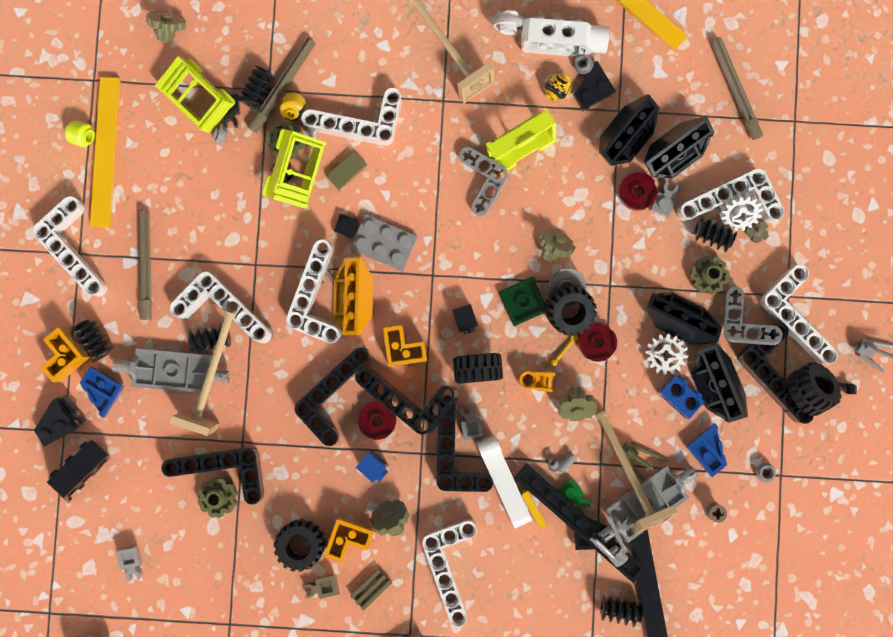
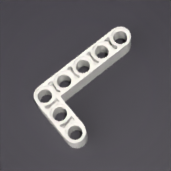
[301,88,402,146]
[677,169,784,223]
[33,196,107,297]
[286,239,342,343]
[759,265,838,364]
[170,272,272,344]
[476,434,532,528]
[422,519,477,627]

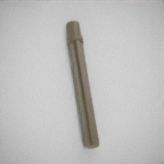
[711,37,764,140]
[248,38,315,133]
[138,210,152,320]

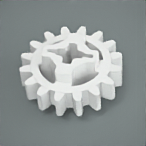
[719,192,763,231]
[645,332,689,375]

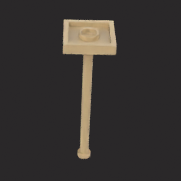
[407,0,494,104]
[170,310,236,436]
[596,411,678,536]

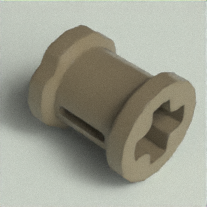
[705,503,727,523]

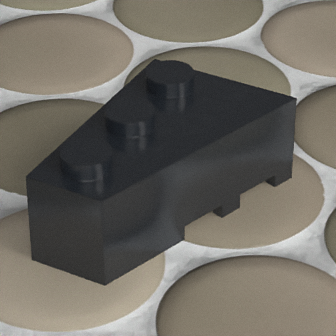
[47,439,110,503]

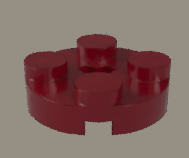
[619,172,658,211]
[578,323,617,362]
[358,401,397,440]

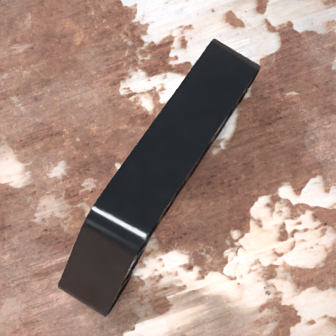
[738,323,814,424]
[294,347,370,446]
[355,368,459,435]
[437,395,493,492]
[161,447,264,505]

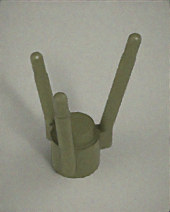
[622,441,667,482]

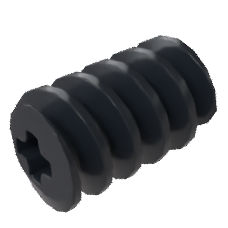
[237,65,275,109]
[693,216,737,253]
[73,320,113,362]
[188,324,231,353]
[600,595,643,627]

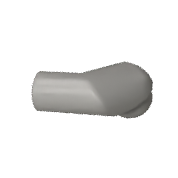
[548,453,576,472]

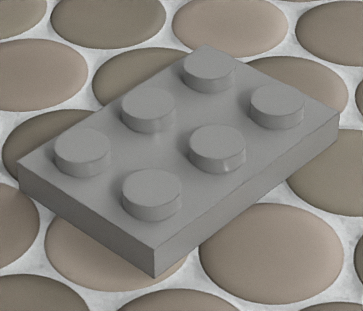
[350,214,418,272]

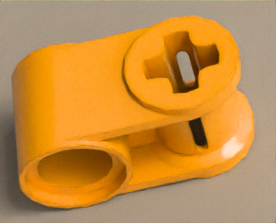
[518,371,556,392]

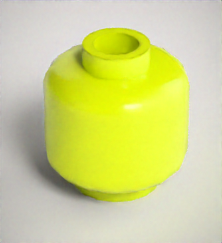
[65,120,95,147]

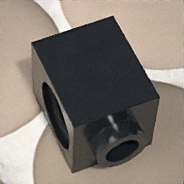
[452,304,478,335]

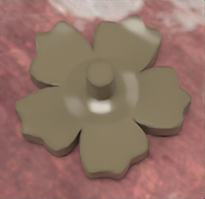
[746,222,769,243]

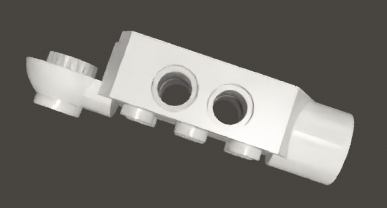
[493,10,609,57]

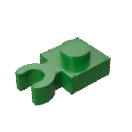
[558,479,591,513]

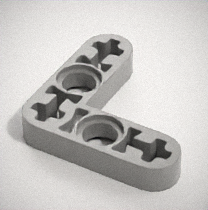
[459,147,509,217]
[724,287,782,345]

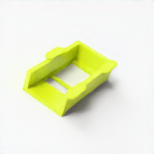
[155,57,235,133]
[486,108,557,175]
[262,129,327,209]

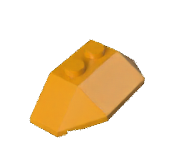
[333,257,373,335]

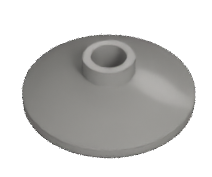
[548,268,586,306]

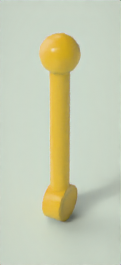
[550,334,578,366]

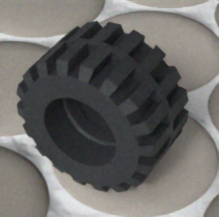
[545,284,597,336]
[453,353,503,384]
[787,362,842,416]
[274,519,326,572]

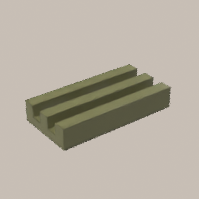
[350,568,392,611]

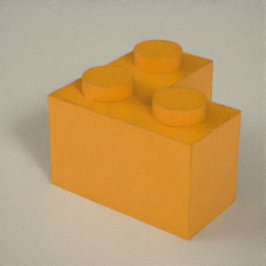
[383,325,427,367]
[40,327,90,382]
[324,516,375,563]

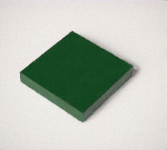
[498,277,547,327]

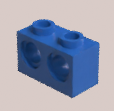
[657,375,705,419]
[356,450,389,483]

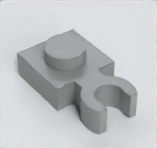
[650,182,678,218]
[460,405,484,441]
[116,545,142,582]

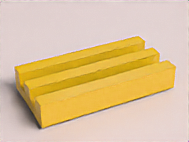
[520,489,547,529]

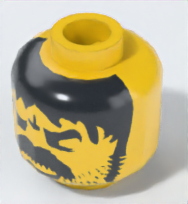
[544,72,572,102]
[280,92,306,121]

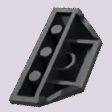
[599,94,660,166]
[644,116,715,179]
[646,292,723,345]
[691,343,748,423]

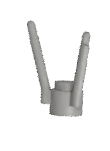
[856,338,893,373]
[590,515,628,567]

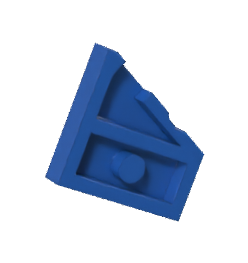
[80,366,124,418]
[686,423,727,477]

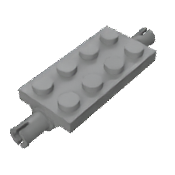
[112,348,230,394]
[598,466,698,543]

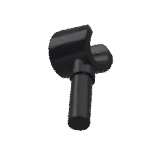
[838,382,857,394]

